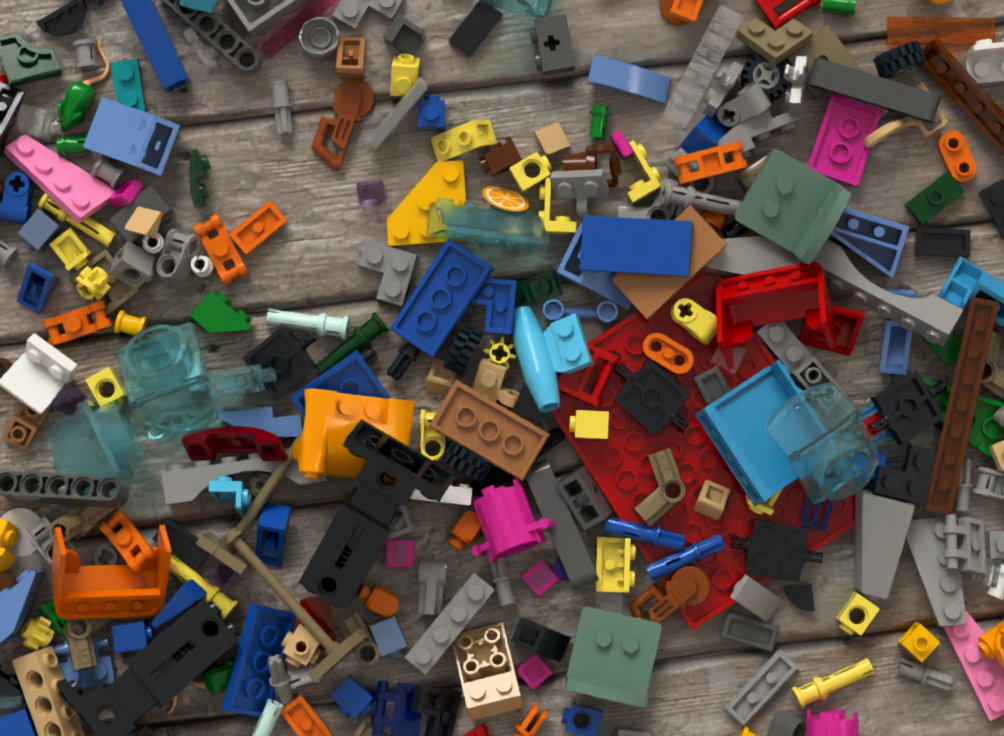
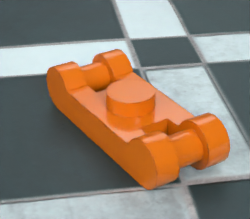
[673,141,748,185]
[193,213,249,286]
[42,300,112,347]
[98,508,157,573]

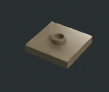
[785,25,860,100]

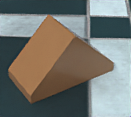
[336,37,366,79]

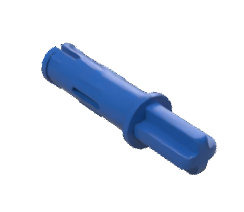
[603,516,685,550]
[646,534,725,581]

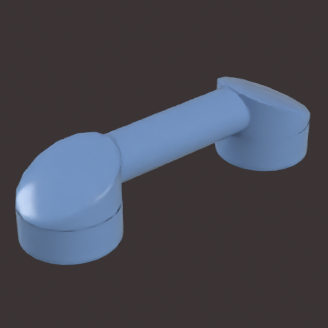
[542,299,618,325]

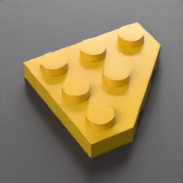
[387,160,469,247]

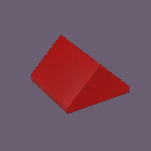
[798,305,865,356]

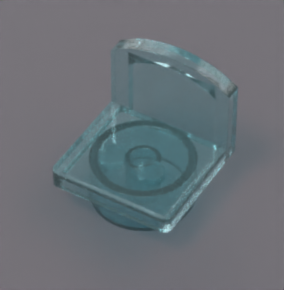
[117,322,224,439]
[765,382,881,505]
[50,399,145,496]

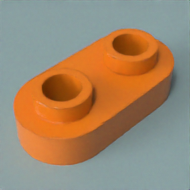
[937,131,977,183]
[642,333,694,374]

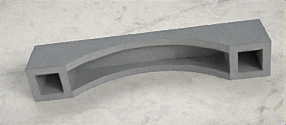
[802,239,963,347]
[161,448,329,505]

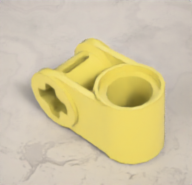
[670,298,717,345]
[420,409,446,462]

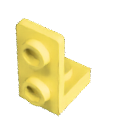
[431,119,497,162]
[626,140,662,205]
[538,178,576,235]

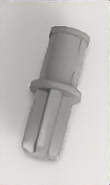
[271,80,293,135]
[952,457,973,511]
[489,557,516,607]
[267,654,294,705]
[897,658,952,691]

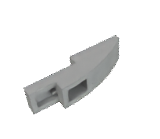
[714,108,801,162]
[754,322,848,414]

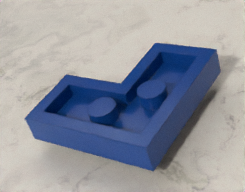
[471,278,518,335]

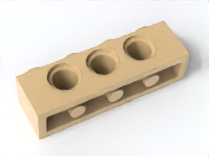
[12,646,85,736]

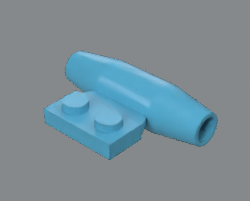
[513,306,594,412]

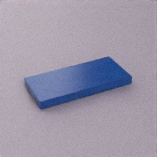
[579,215,693,277]
[389,238,494,359]
[221,603,296,717]

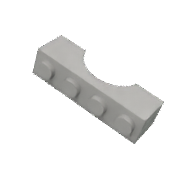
[405,572,495,675]

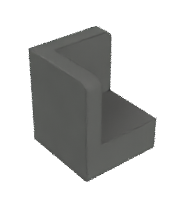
[383,14,426,55]

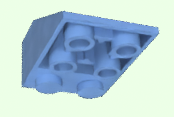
[83,97,180,177]
[556,223,632,310]
[0,568,46,648]

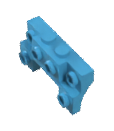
[938,256,1004,327]

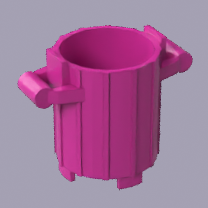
[471,479,555,562]
[806,709,859,736]

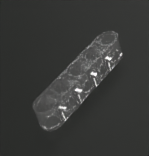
[661,4,744,131]

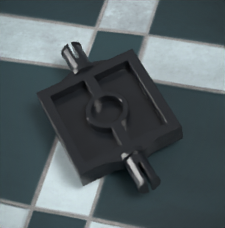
[241,325,318,401]
[613,359,690,436]
[868,370,947,445]
[730,518,823,582]

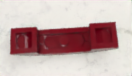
[182,426,289,461]

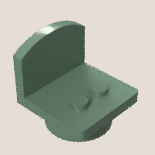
[734,149,851,265]
[564,606,662,708]

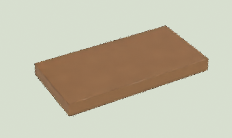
[611,205,728,320]
[429,379,550,481]

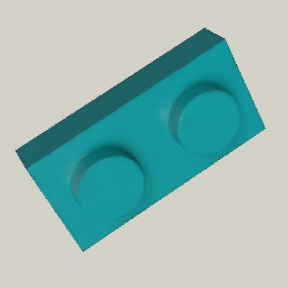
[111,58,147,113]

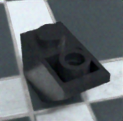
[510,615,571,662]

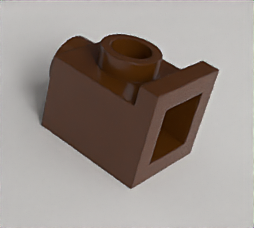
[479,136,522,177]

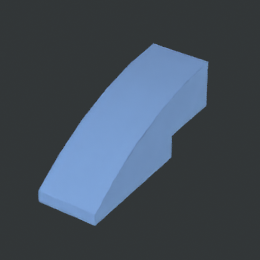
[587,55,671,104]
[879,287,916,375]
[218,407,303,438]

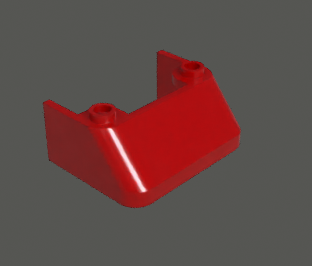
[716,262,836,369]

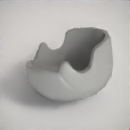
[298,17,340,58]

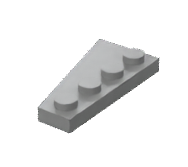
[906,517,967,627]

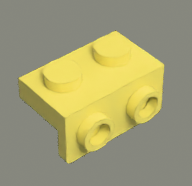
[595,537,635,593]

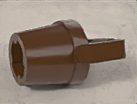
[563,145,621,188]

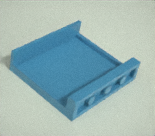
[694,360,839,507]

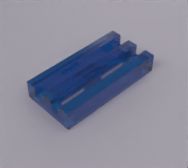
[799,472,839,532]

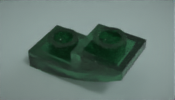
[189,149,211,209]
[515,270,563,309]

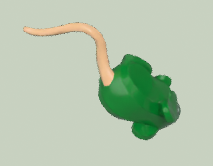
[57,39,110,133]
[167,658,235,714]

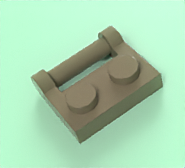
[69,249,140,318]

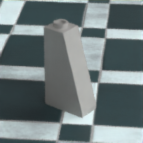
[701,236,802,277]
[855,488,915,601]

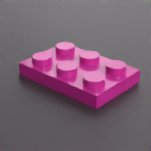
[807,93,883,188]

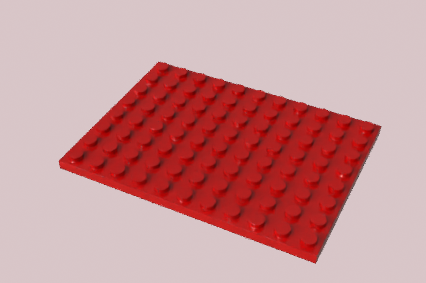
[550,271,857,631]

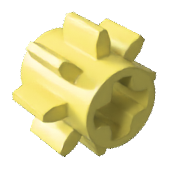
[75,266,111,301]
[483,337,516,369]
[20,616,54,650]

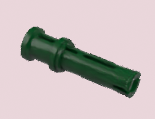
[316,312,390,374]

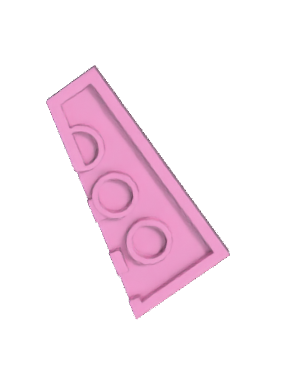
[4,134,116,224]
[943,611,1004,721]

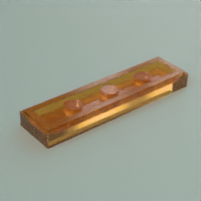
[886,16,995,46]

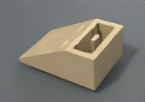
[452,622,524,721]

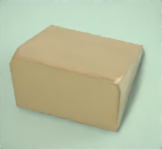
[535,122,570,158]
[124,206,163,239]
[425,358,457,396]
[694,479,731,520]

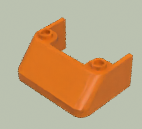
[52,525,172,619]

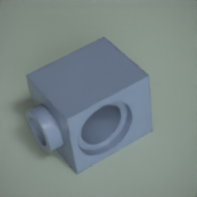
[18,208,64,253]
[370,615,408,659]

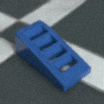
[151,579,206,628]

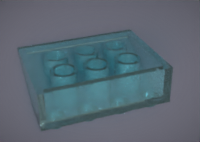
[426,198,549,250]

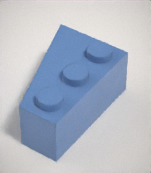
[831,207,909,279]

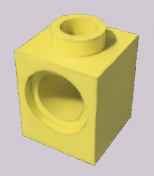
[509,152,552,194]
[85,366,128,411]
[569,410,609,439]
[836,592,880,636]

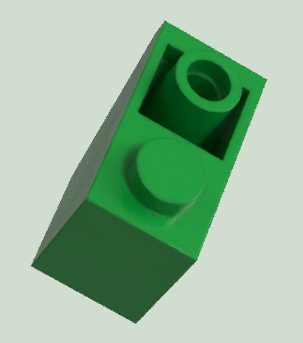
[189,291,254,335]

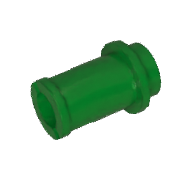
[822,0,856,17]
[589,105,611,140]
[56,135,91,157]
[38,599,67,635]

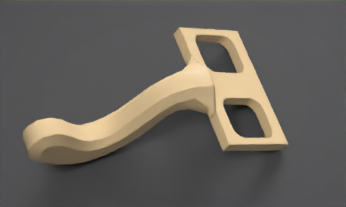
[863,82,949,148]

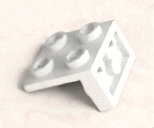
[964,38,1004,85]
[0,333,77,415]

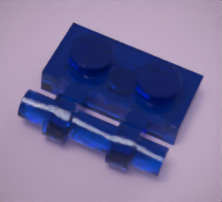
[370,681,421,736]

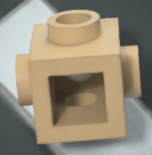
[281,624,322,669]

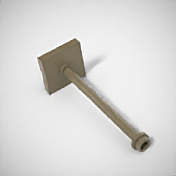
[196,417,305,575]
[223,527,368,683]

